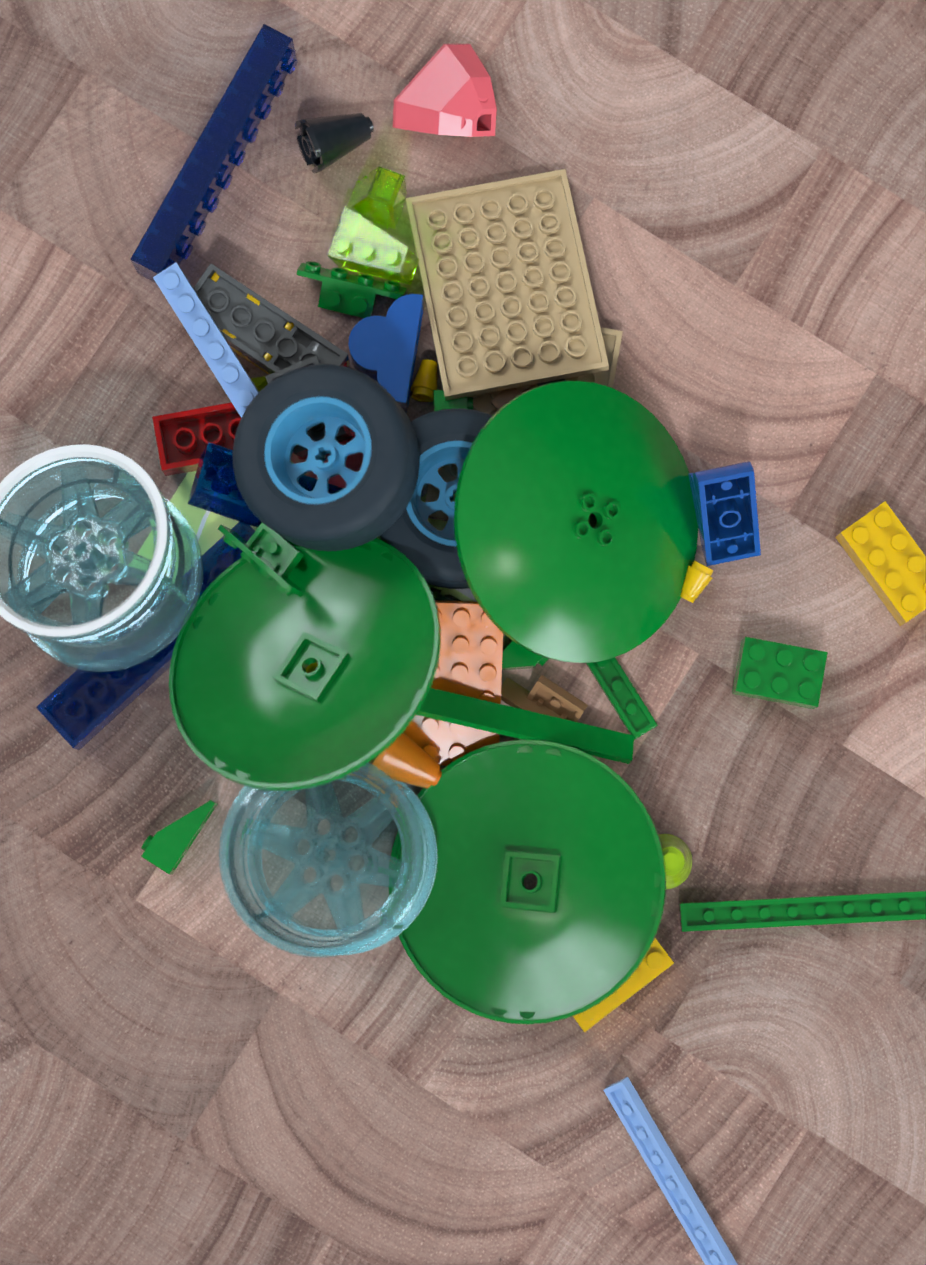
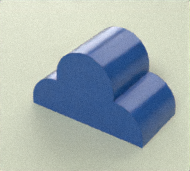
[348,294,424,414]
[689,461,761,566]

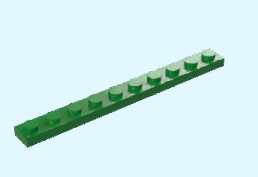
[679,891,926,932]

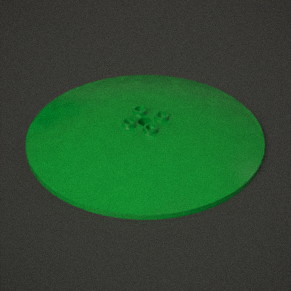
[454,381,698,663]
[169,538,441,791]
[388,740,666,1024]

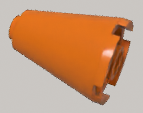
[361,732,442,789]

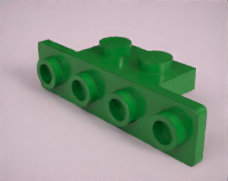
[296,261,407,318]
[218,522,305,597]

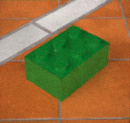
[732,637,828,709]

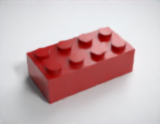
[152,402,241,476]

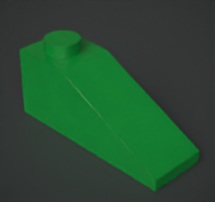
[141,800,218,875]

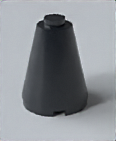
[295,113,374,173]

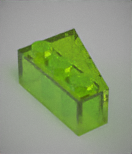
[345,166,407,230]
[327,206,420,285]

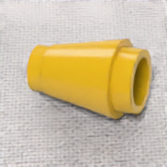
[410,359,437,402]
[680,560,714,603]

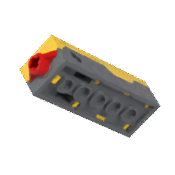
[194,264,350,374]

